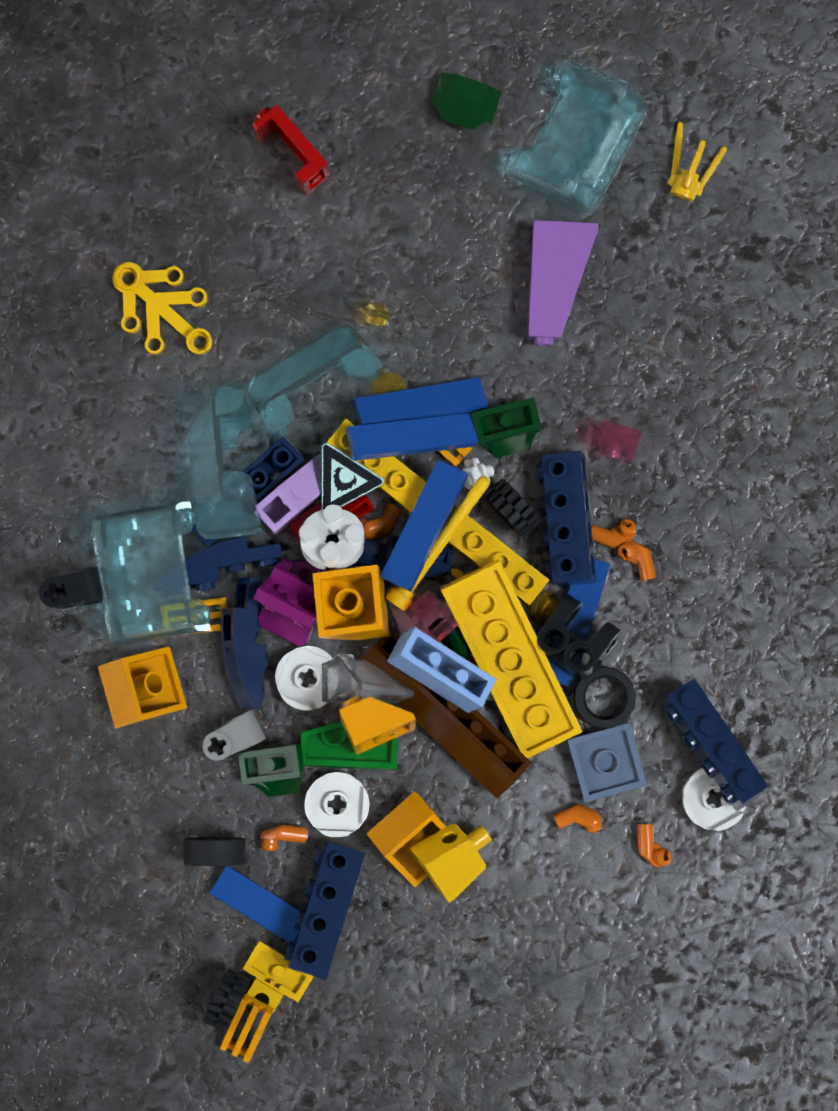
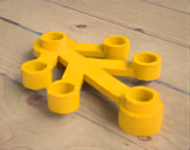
[112,262,213,355]

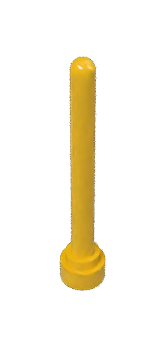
[385,476,490,612]

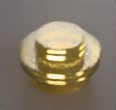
[360,302,393,326]
[374,373,406,395]
[531,591,560,624]

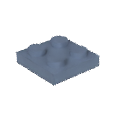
[567,722,647,802]

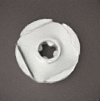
[299,505,365,570]
[275,646,340,711]
[682,768,746,831]
[304,772,370,837]

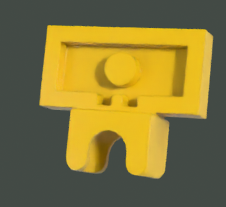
[243,940,313,1014]

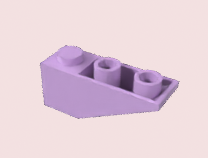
[253,452,322,535]

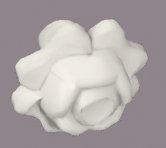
[462,457,494,493]

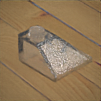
[322,654,413,705]

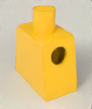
[410,824,492,903]

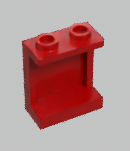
[252,104,330,196]

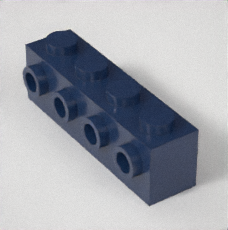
[538,451,597,587]
[663,678,769,812]
[284,842,365,980]

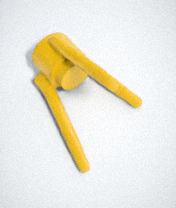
[667,122,727,202]

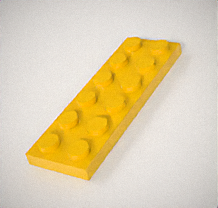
[440,559,583,758]

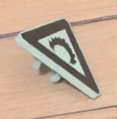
[322,443,384,510]

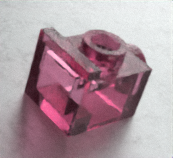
[590,420,642,464]
[405,590,459,642]

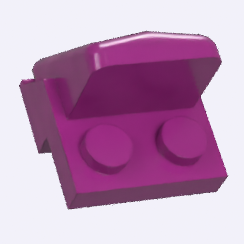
[254,557,328,646]

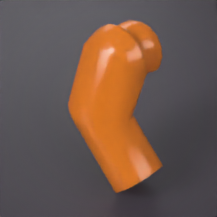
[360,503,402,540]
[592,519,636,548]
[617,540,657,581]
[553,804,602,833]
[637,824,672,868]
[260,825,308,851]

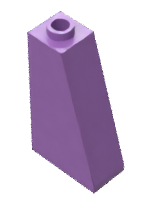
[527,220,599,346]

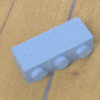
[387,627,497,713]

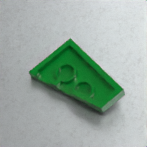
[301,705,400,771]

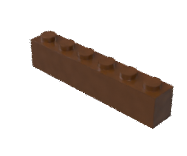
[356,628,532,799]

